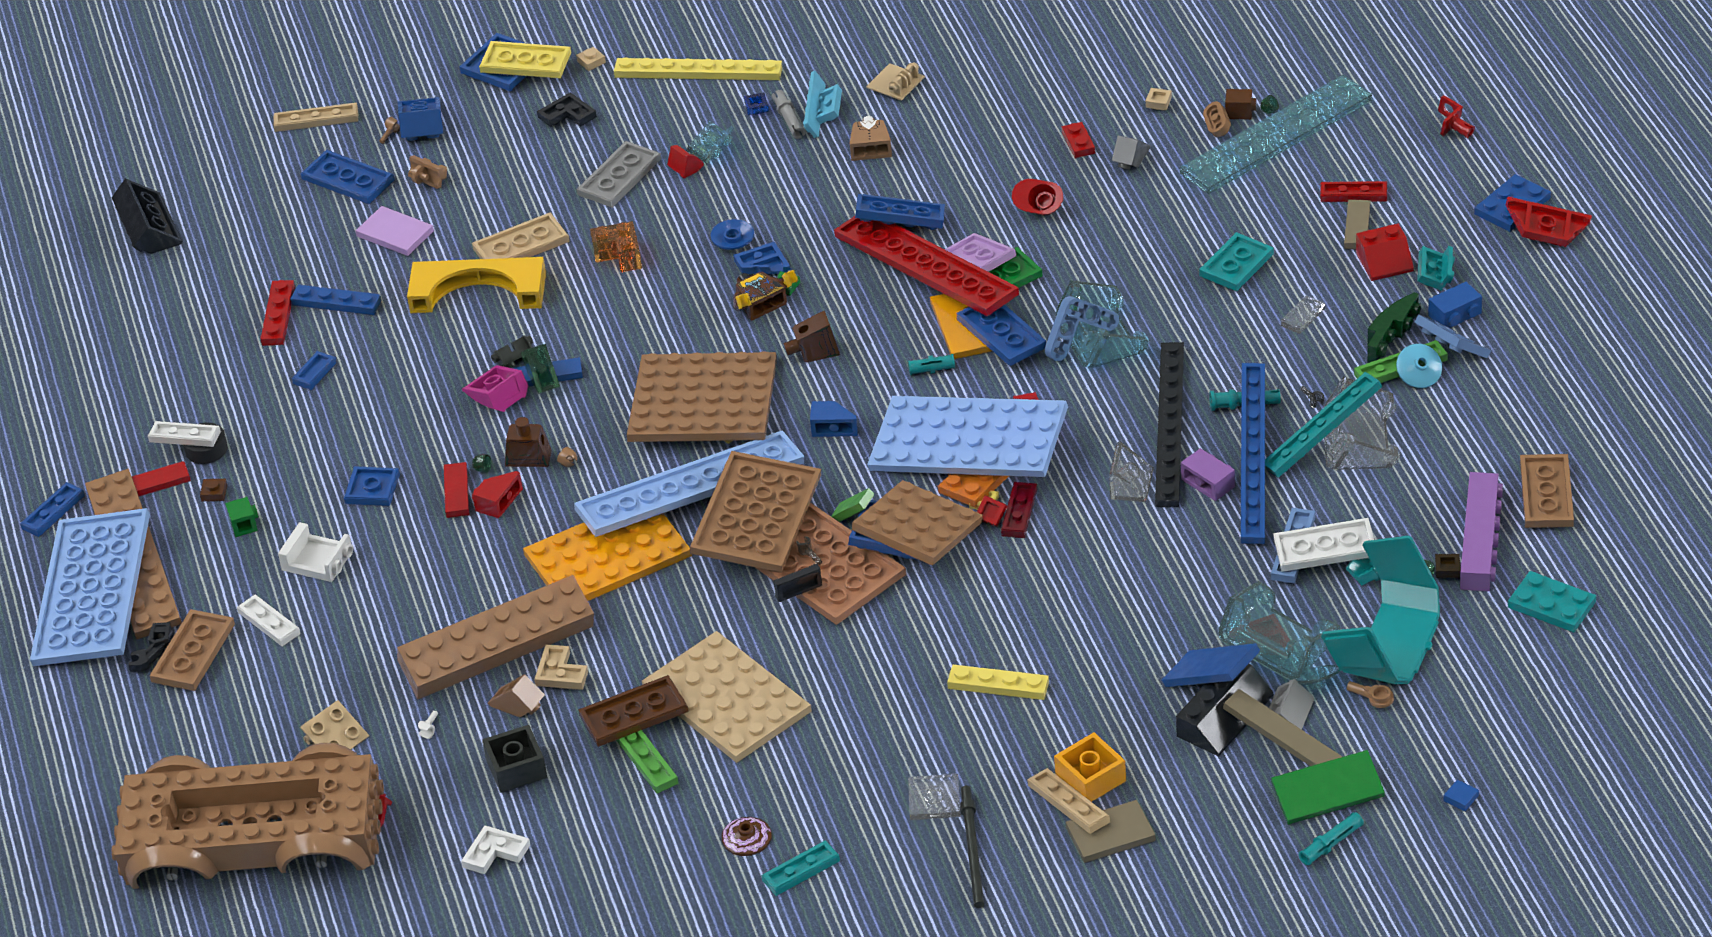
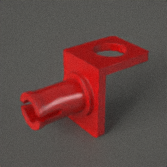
[1438,95,1475,139]

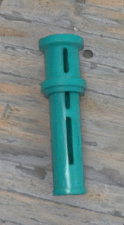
[1209,389,1281,411]

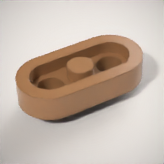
[1203,101,1231,137]

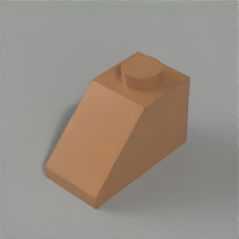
[488,674,545,717]

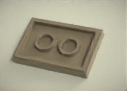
[1065,800,1156,863]

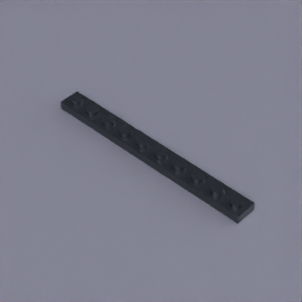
[1155,342,1184,507]

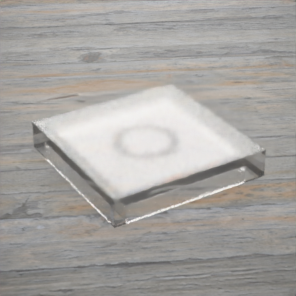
[908,774,961,820]

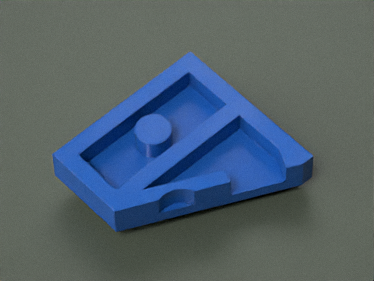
[734,242,791,274]

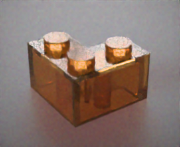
[590,221,642,272]

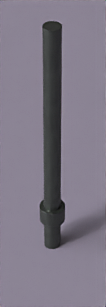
[960,785,984,908]

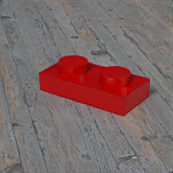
[1061,122,1095,158]

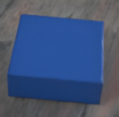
[1443,780,1479,811]

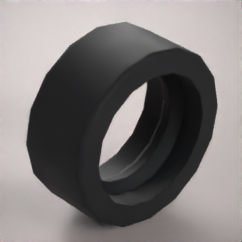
[183,422,228,464]

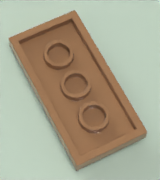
[1520,454,1574,528]
[150,609,235,691]

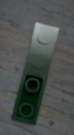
[1367,292,1421,363]

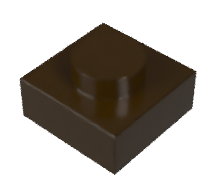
[1435,554,1461,578]

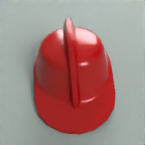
[1012,179,1063,215]

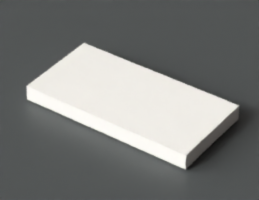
[1273,518,1374,572]

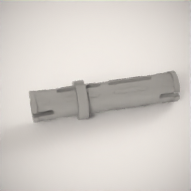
[772,90,806,139]

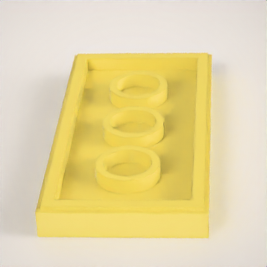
[479,41,571,78]

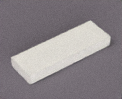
[148,421,221,447]
[237,595,301,646]

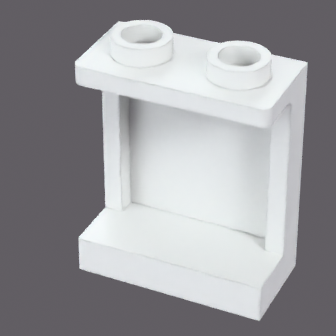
[278,522,353,582]

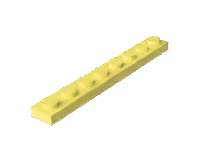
[614,58,782,80]

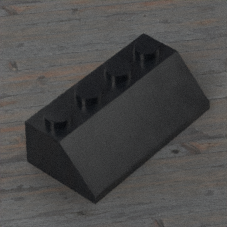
[111,178,183,254]
[1176,664,1273,757]

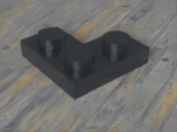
[537,92,597,127]

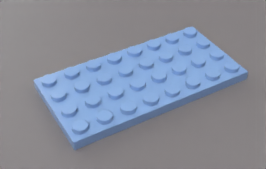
[867,396,1068,477]
[30,508,150,666]

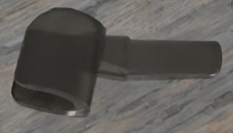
[1300,386,1324,408]
[796,536,822,565]

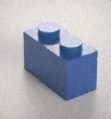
[1428,282,1482,328]

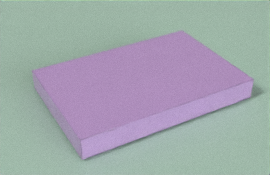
[355,206,434,256]
[945,233,1016,272]

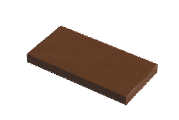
[578,675,688,747]

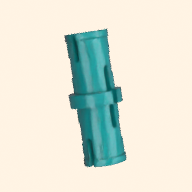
[908,354,955,375]

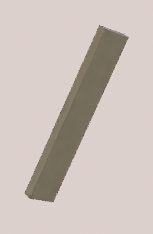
[1223,689,1342,766]

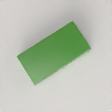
[831,488,874,522]

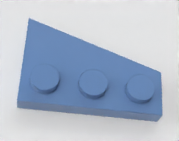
[1414,314,1491,358]

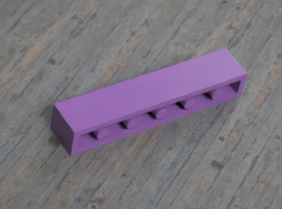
[1460,472,1503,591]

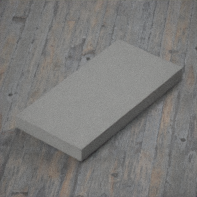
[576,141,661,208]

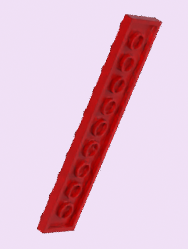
[834,216,1019,316]

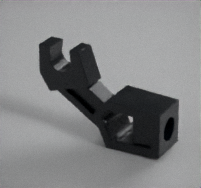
[128,622,173,672]

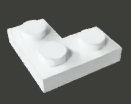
[461,826,530,874]

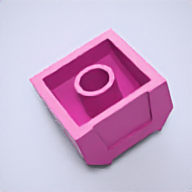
[462,365,528,412]

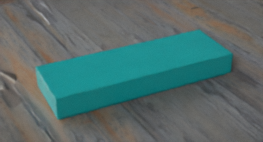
[761,840,840,896]

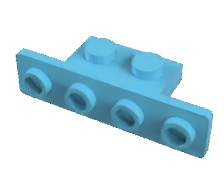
[803,71,842,138]

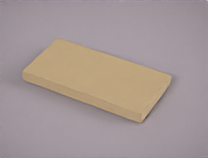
[472,212,570,259]

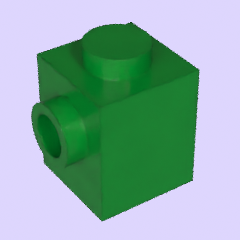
[225,497,259,538]

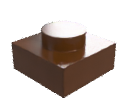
[200,478,227,502]

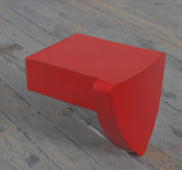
[667,145,704,178]

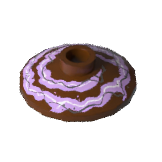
[722,817,772,856]

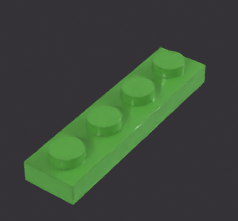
[1354,340,1448,383]
[616,730,679,794]

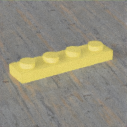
[947,665,1049,700]

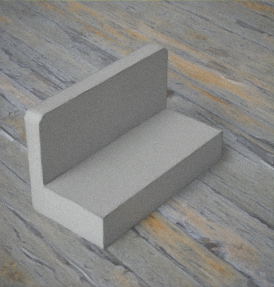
[1269,679,1314,730]

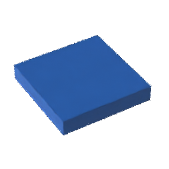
[344,466,400,506]

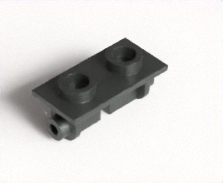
[491,335,539,368]

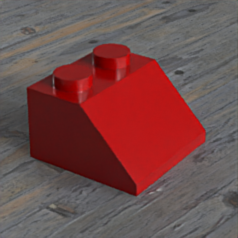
[1356,223,1414,281]

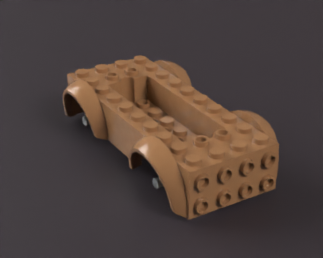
[111,743,384,889]

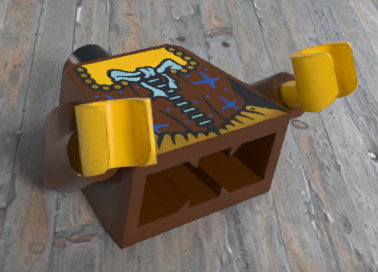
[733,270,799,321]

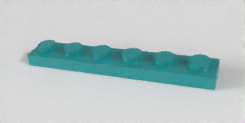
[1265,372,1382,478]

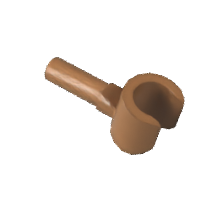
[379,117,400,144]

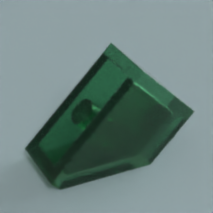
[521,344,560,394]

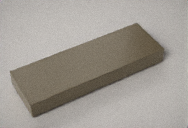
[1344,200,1370,249]

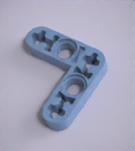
[1045,296,1119,361]

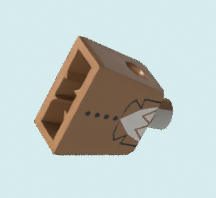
[850,116,892,161]

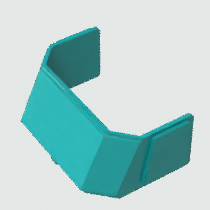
[1321,536,1440,684]

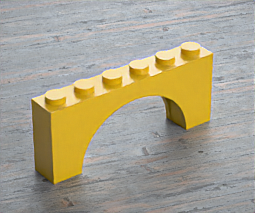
[407,257,546,313]

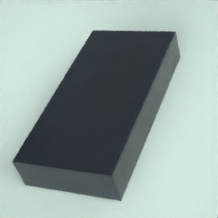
[773,564,822,602]

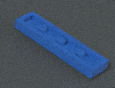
[291,285,382,315]

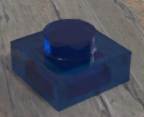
[744,92,769,115]

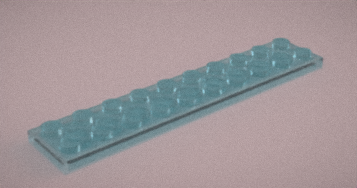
[1180,75,1372,194]

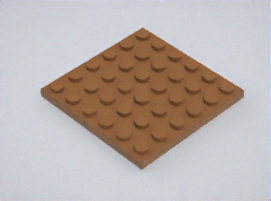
[627,351,777,442]

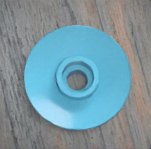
[1396,344,1442,388]

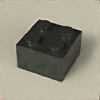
[482,724,548,793]

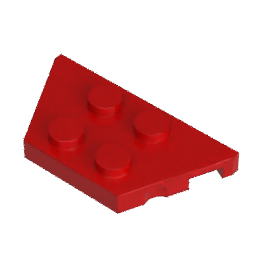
[1505,197,1592,247]

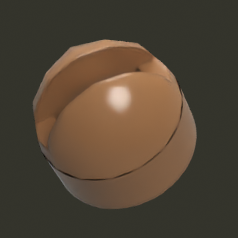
[557,447,578,467]

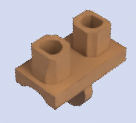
[408,155,447,189]

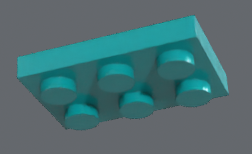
[1199,232,1274,291]
[1508,571,1596,633]

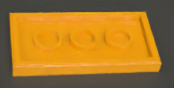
[930,294,992,359]

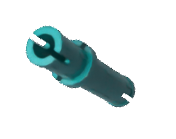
[1298,812,1364,866]

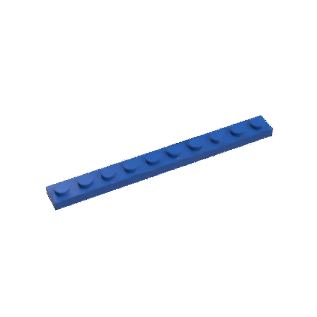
[1241,363,1265,544]

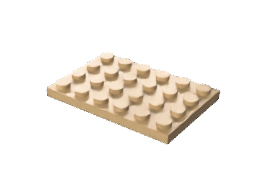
[642,631,812,763]

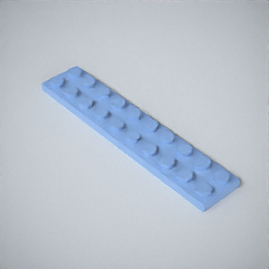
[574,431,804,537]

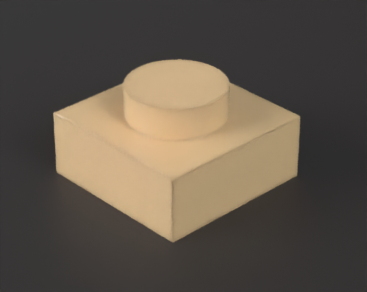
[576,47,606,71]
[1145,88,1172,110]

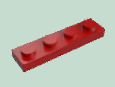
[261,280,295,346]

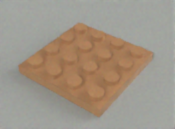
[852,480,983,566]

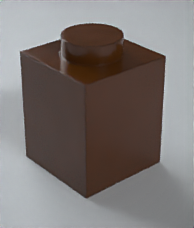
[1225,89,1257,120]

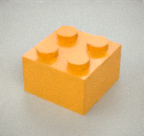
[1054,732,1126,802]

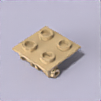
[866,62,925,101]
[300,700,369,749]

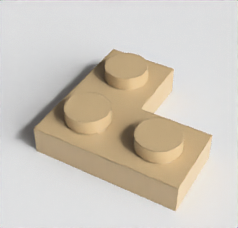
[534,645,588,690]

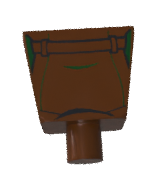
[783,310,840,363]
[505,417,552,467]

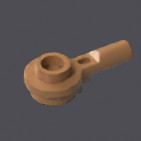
[1347,681,1394,708]

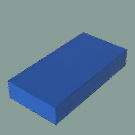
[292,351,337,390]

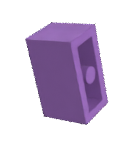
[1181,448,1235,501]

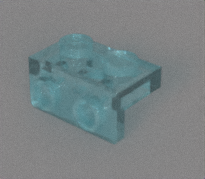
[686,121,734,165]

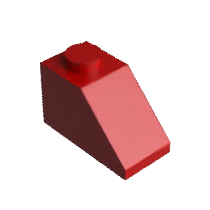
[472,471,523,519]

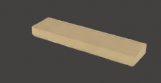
[274,103,358,132]
[1027,768,1110,834]

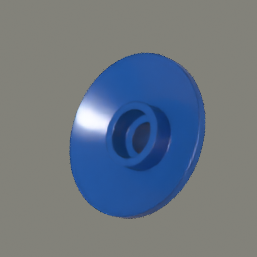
[711,219,754,250]

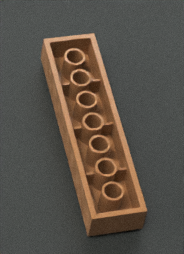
[397,575,594,700]

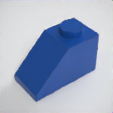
[810,401,858,437]

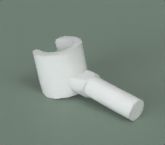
[418,711,438,739]

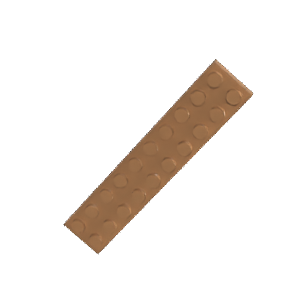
[85,468,182,639]

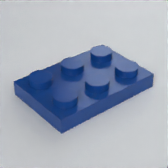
[1474,174,1551,232]

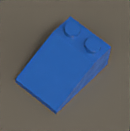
[397,97,443,141]

